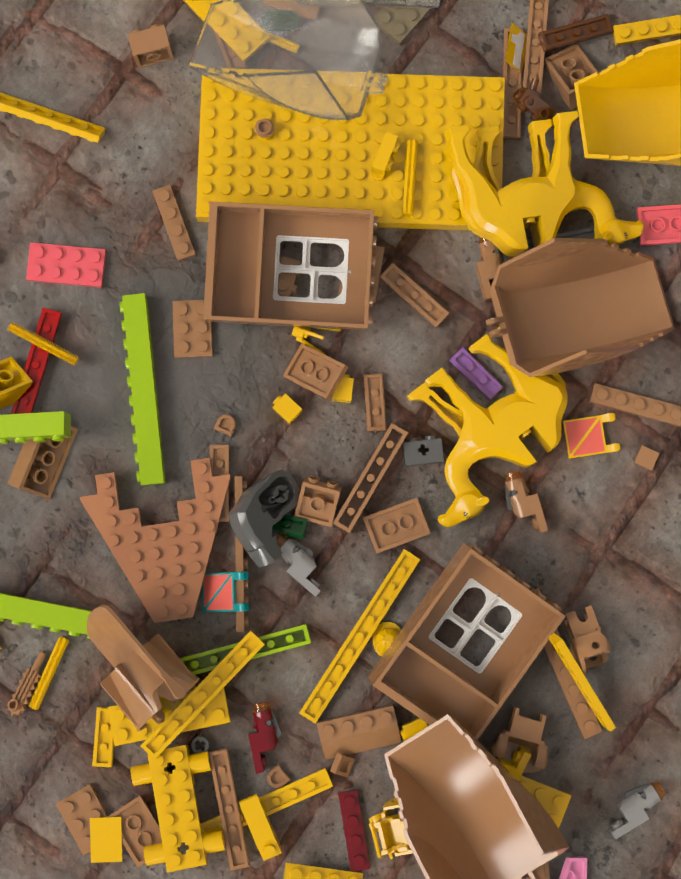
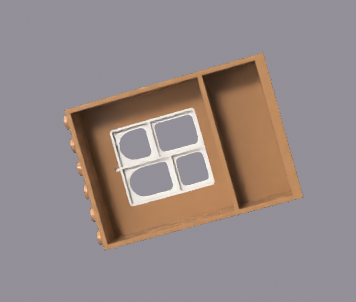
[203,202,378,331]
[368,543,565,740]

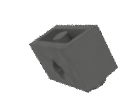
[402,436,444,467]

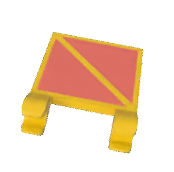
[563,413,621,459]

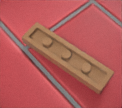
[152,185,196,262]
[380,263,449,328]
[210,445,229,522]

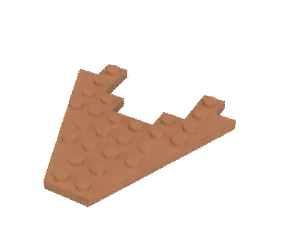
[80,458,231,623]

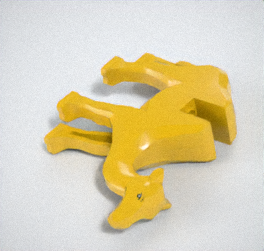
[445,111,644,256]
[407,327,568,527]

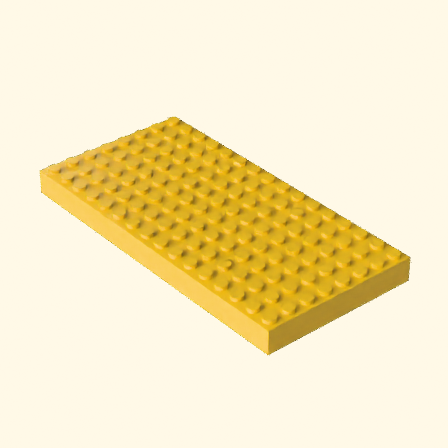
[196,68,505,231]

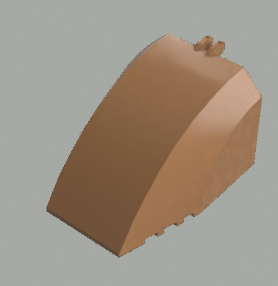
[486,238,675,377]
[384,714,569,879]

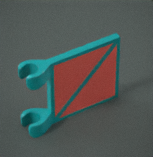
[202,572,249,612]

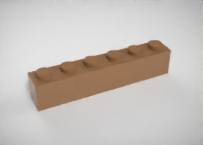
[333,423,408,534]

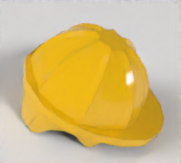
[373,622,401,657]

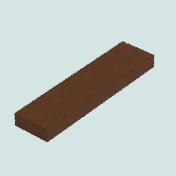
[538,14,614,52]

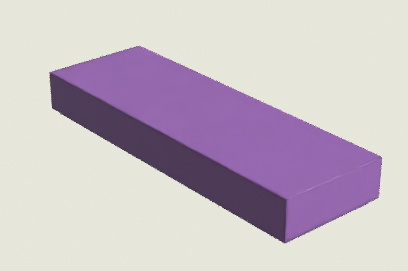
[449,347,503,401]

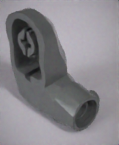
[228,470,299,567]

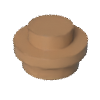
[255,119,274,138]

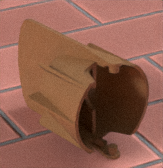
[87,605,199,732]

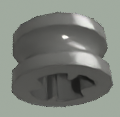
[191,736,210,753]

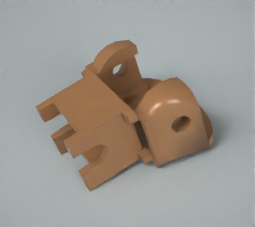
[564,605,611,676]
[489,706,548,773]

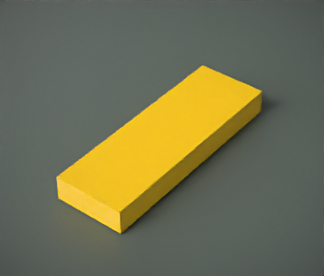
[92,707,114,767]

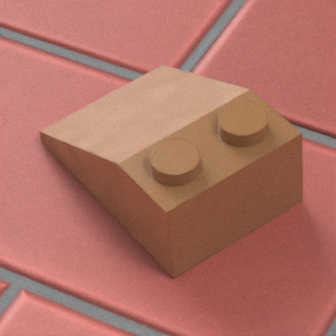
[544,44,598,110]

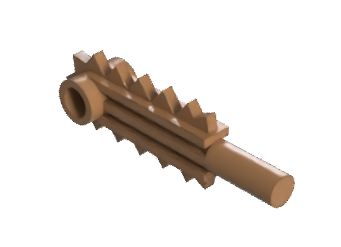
[7,651,47,716]

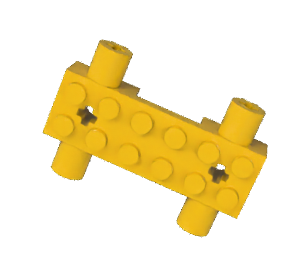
[130,745,226,873]

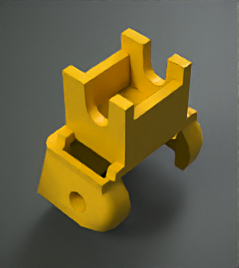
[374,798,413,856]

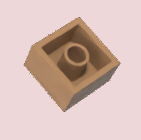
[127,24,174,68]

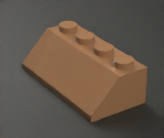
[7,426,78,500]
[317,704,401,760]

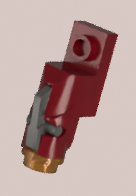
[248,701,282,774]

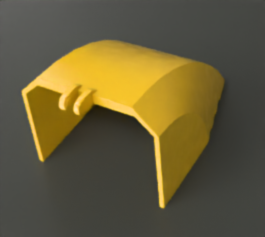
[574,39,681,166]

